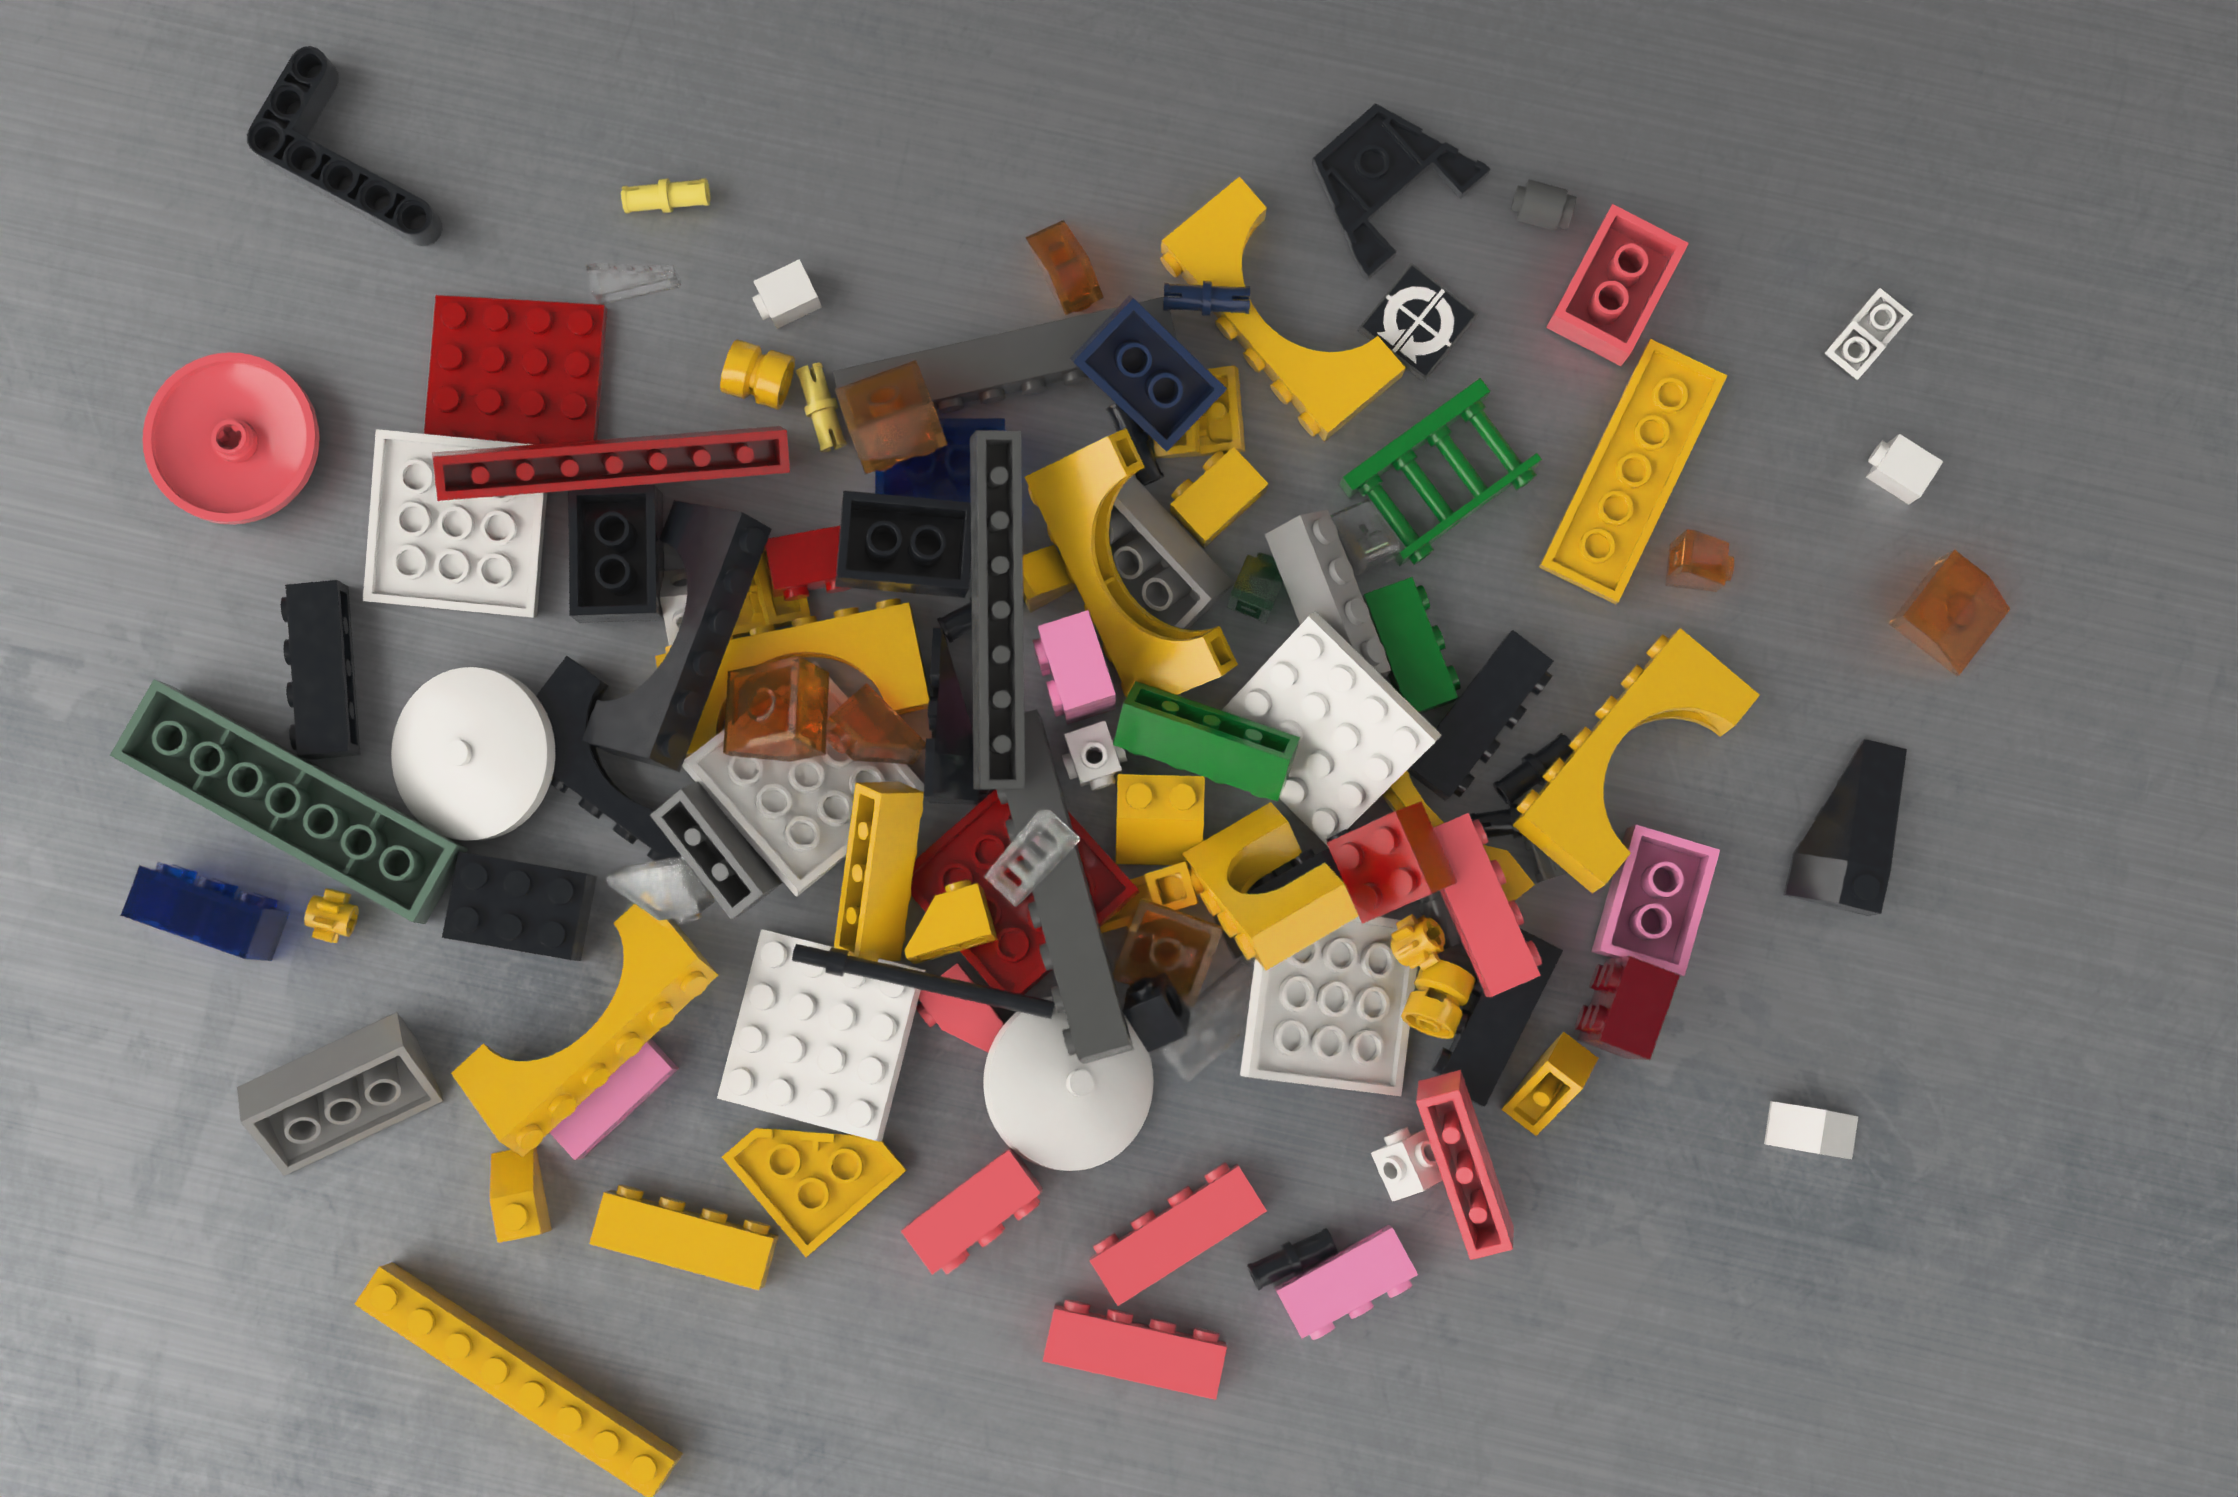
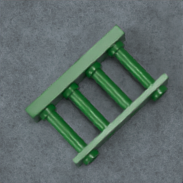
[1339,378,1542,566]

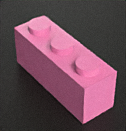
[549,1039,679,1160]
[1274,1225,1418,1340]

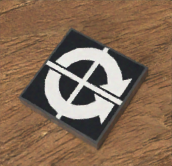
[1358,263,1478,382]

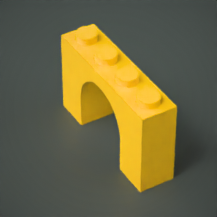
[1182,802,1358,971]

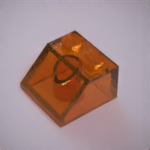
[835,360,948,474]
[1889,549,2010,676]
[723,656,830,762]
[1112,898,1224,1008]

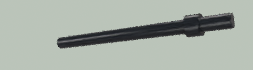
[792,944,1055,1019]

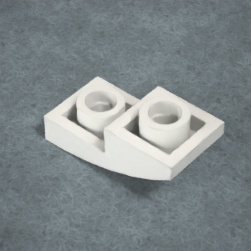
[1824,288,1913,380]

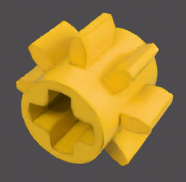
[304,888,359,943]
[1391,914,1445,970]

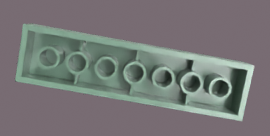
[110,679,469,924]

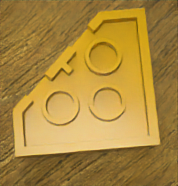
[722,1128,907,1257]

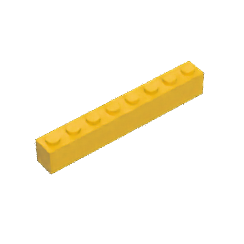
[354,1262,683,1497]

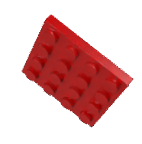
[424,295,607,445]
[911,789,1140,995]

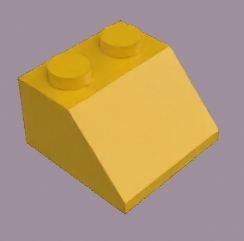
[1116,774,1205,866]

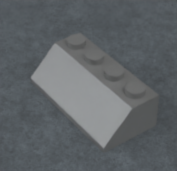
[1046,475,1235,630]
[1265,509,1391,679]
[237,1012,443,1176]

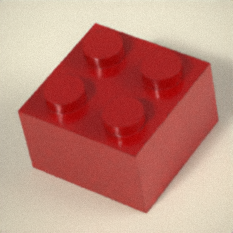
[1327,802,1457,924]

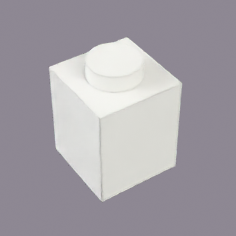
[752,259,822,329]
[1866,434,1943,505]

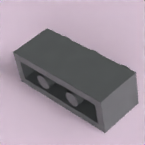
[650,781,782,920]

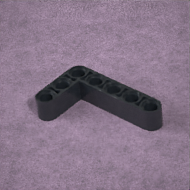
[247,46,442,246]

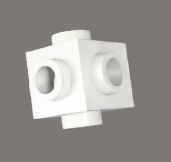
[1062,721,1127,791]
[1371,1127,1443,1202]

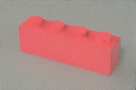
[1433,813,1542,997]
[1416,1070,1514,1260]
[1090,1162,1267,1306]
[1043,1299,1227,1400]

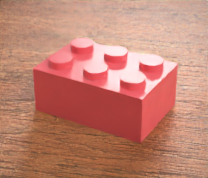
[1546,204,1689,366]
[901,1148,1043,1275]

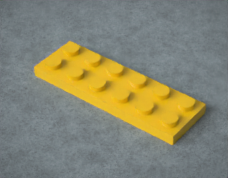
[1539,339,1728,605]

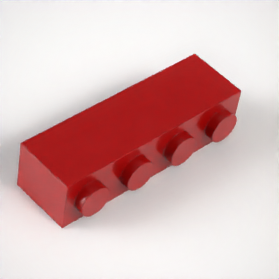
[764,525,851,601]

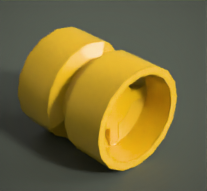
[720,339,795,410]
[1401,959,1476,1039]

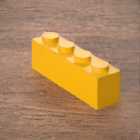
[834,781,924,962]
[589,1185,779,1290]

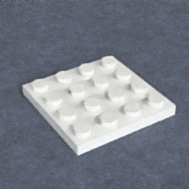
[363,429,547,618]
[1222,611,1442,846]
[682,661,924,897]
[1240,913,1417,1096]
[717,929,926,1142]

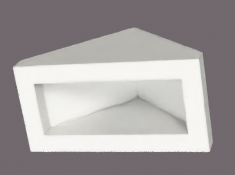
[1764,1101,1858,1160]

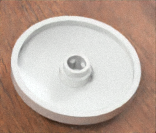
[391,667,555,840]
[983,996,1154,1171]

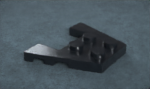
[1312,103,1491,281]

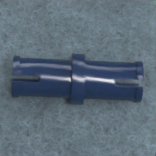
[1163,281,1250,316]

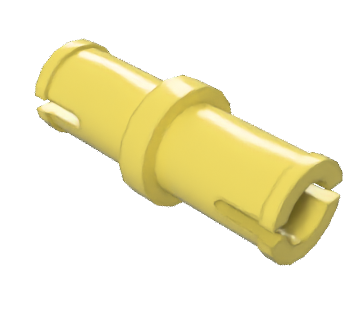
[621,178,710,214]
[796,363,847,452]

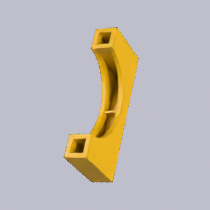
[1160,176,1406,442]
[1025,428,1238,697]
[655,598,930,760]
[1512,628,1760,894]
[451,893,718,1157]

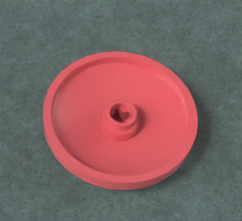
[143,352,320,525]

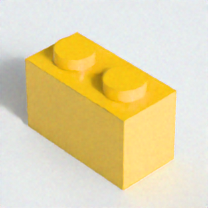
[1170,447,1269,548]

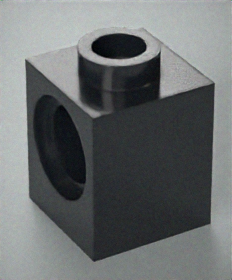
[1122,972,1191,1053]

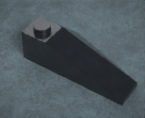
[924,627,990,805]
[1783,739,1907,916]

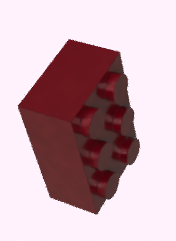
[1575,956,1680,1060]

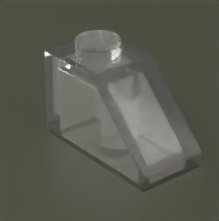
[606,856,715,924]

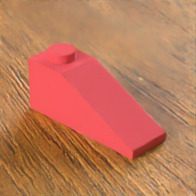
[916,963,1005,1053]

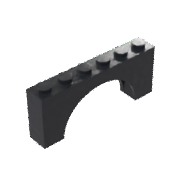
[582,500,772,772]
[536,656,709,896]

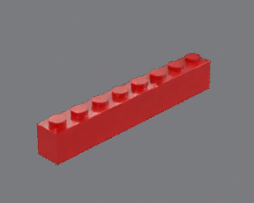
[432,426,790,501]

